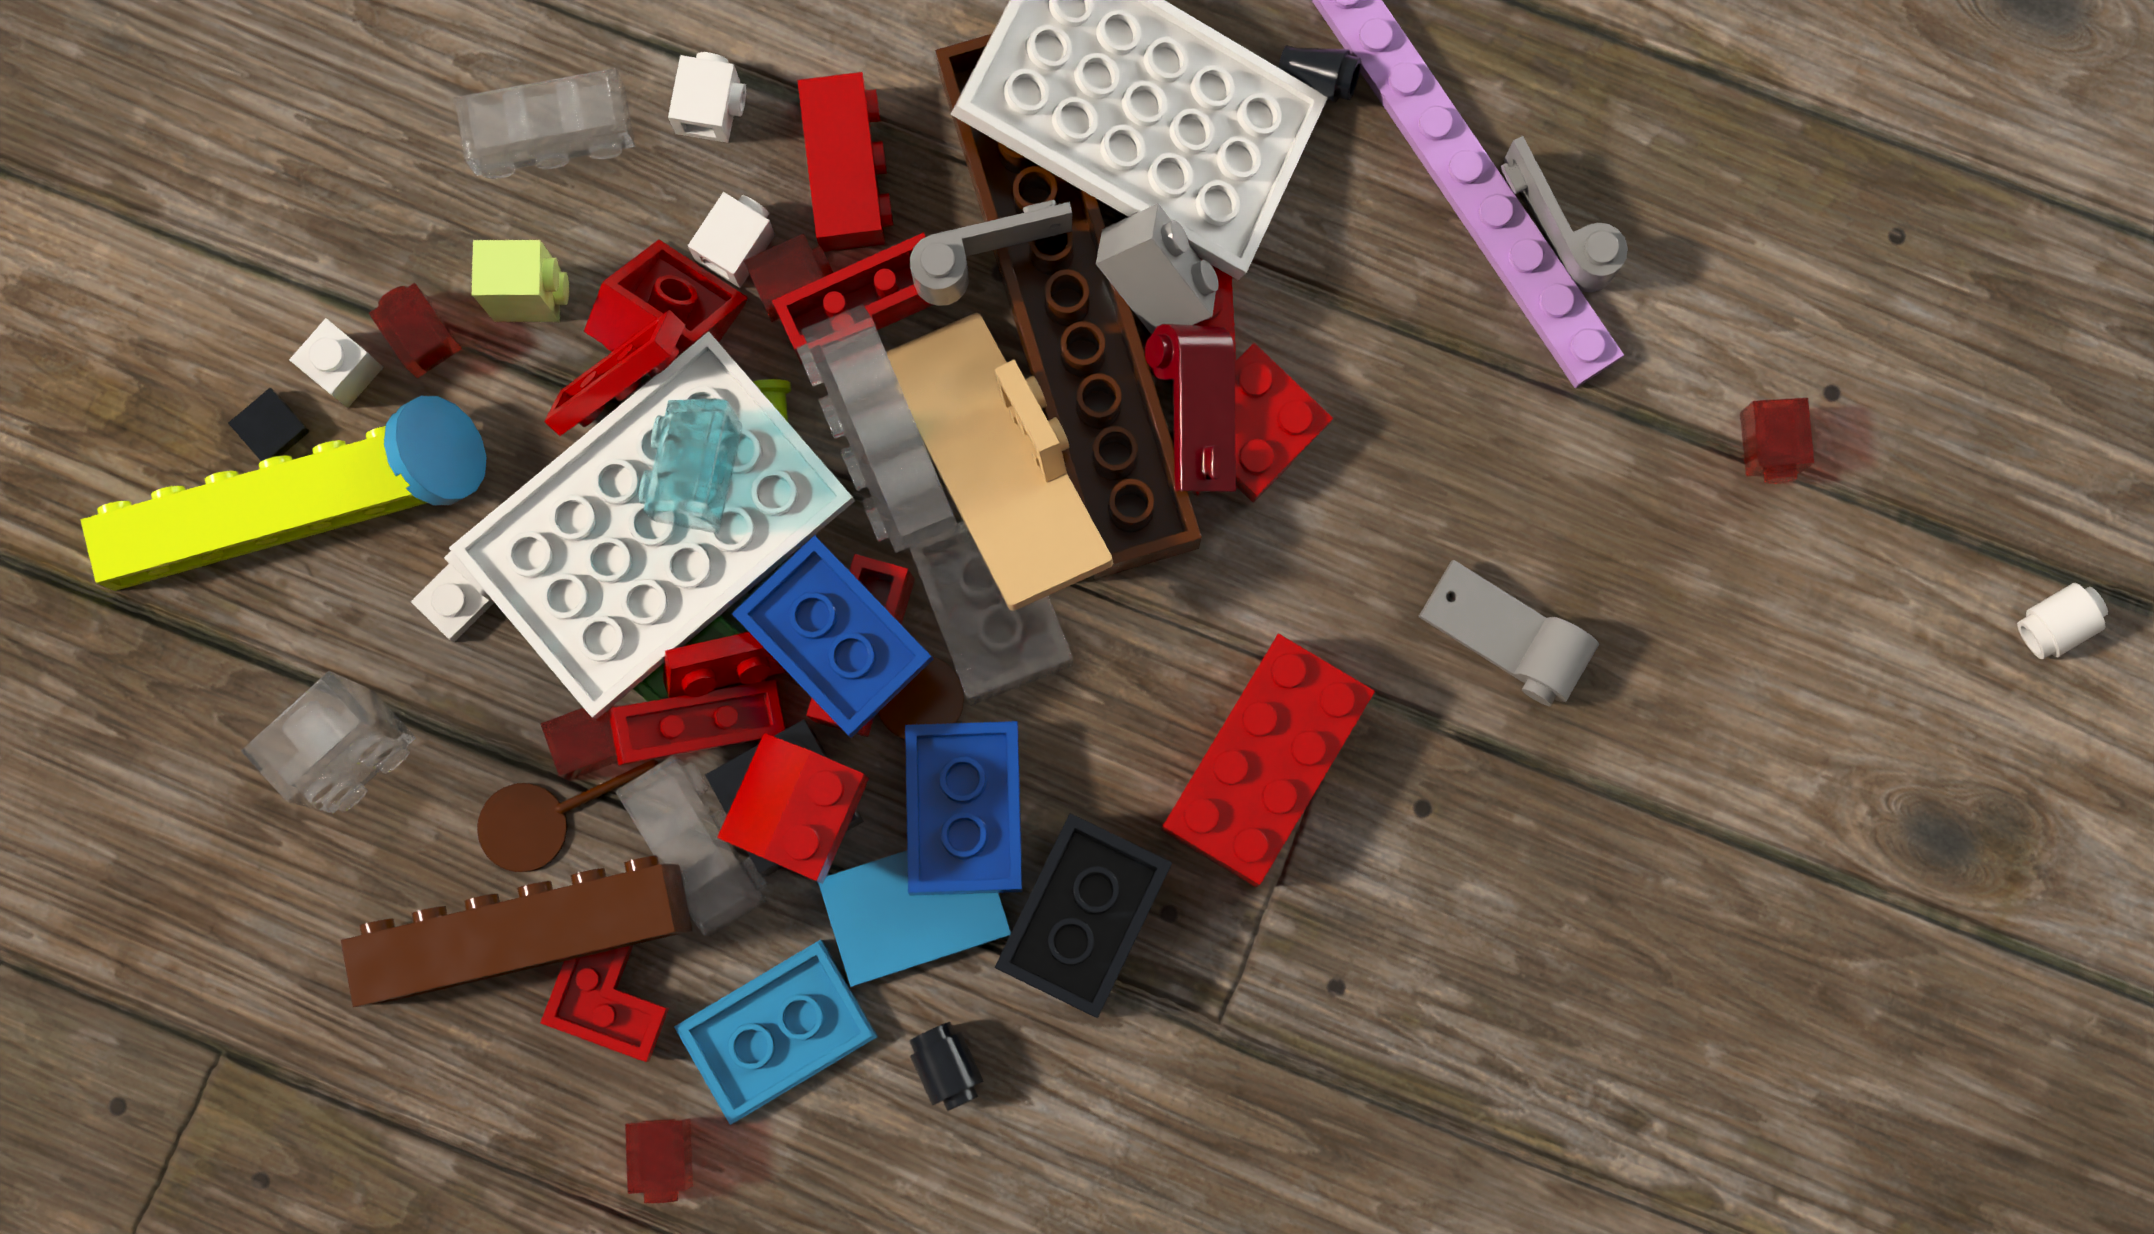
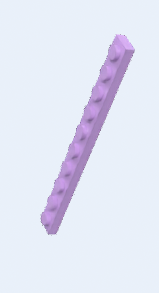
[1312,0,1624,388]

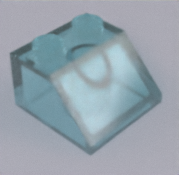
[639,398,743,534]

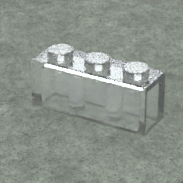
[454,68,635,179]
[615,755,768,937]

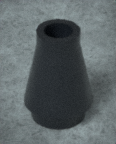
[1278,45,1361,102]

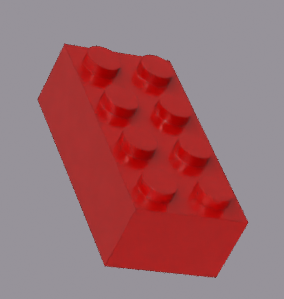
[1161,633,1375,888]

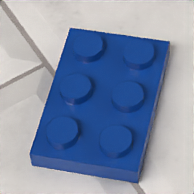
[732,535,934,738]
[905,721,1023,896]

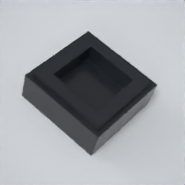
[228,388,310,461]

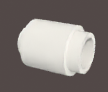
[2017,583,2108,659]

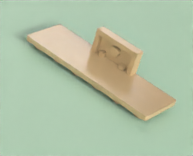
[881,313,1113,611]

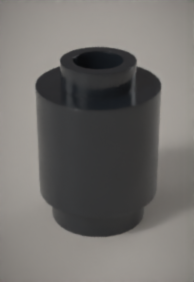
[909,1022,984,1111]

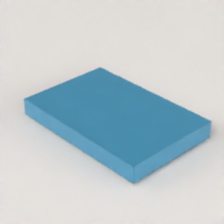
[818,850,1011,987]
[674,940,878,1125]

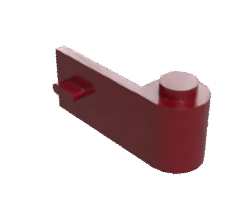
[1145,324,1236,492]

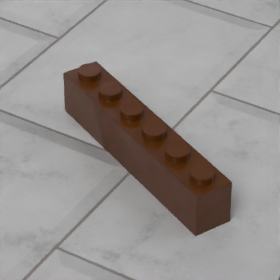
[341,855,693,1007]

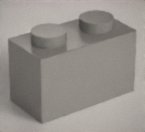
[1096,204,1219,335]

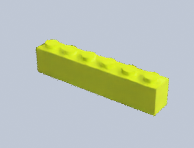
[80,426,427,591]

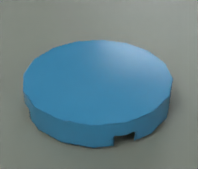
[384,396,487,505]

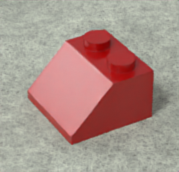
[584,239,748,378]
[717,733,869,884]

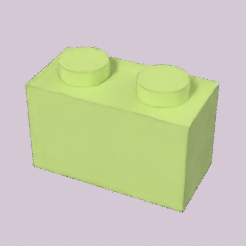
[472,240,569,322]

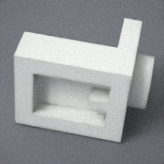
[411,551,494,642]

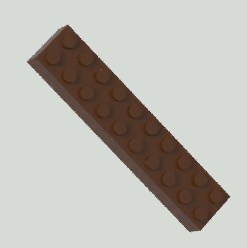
[935,34,1202,580]

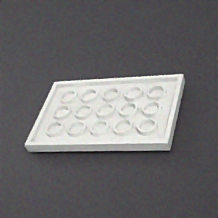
[951,0,1327,280]
[449,331,855,720]

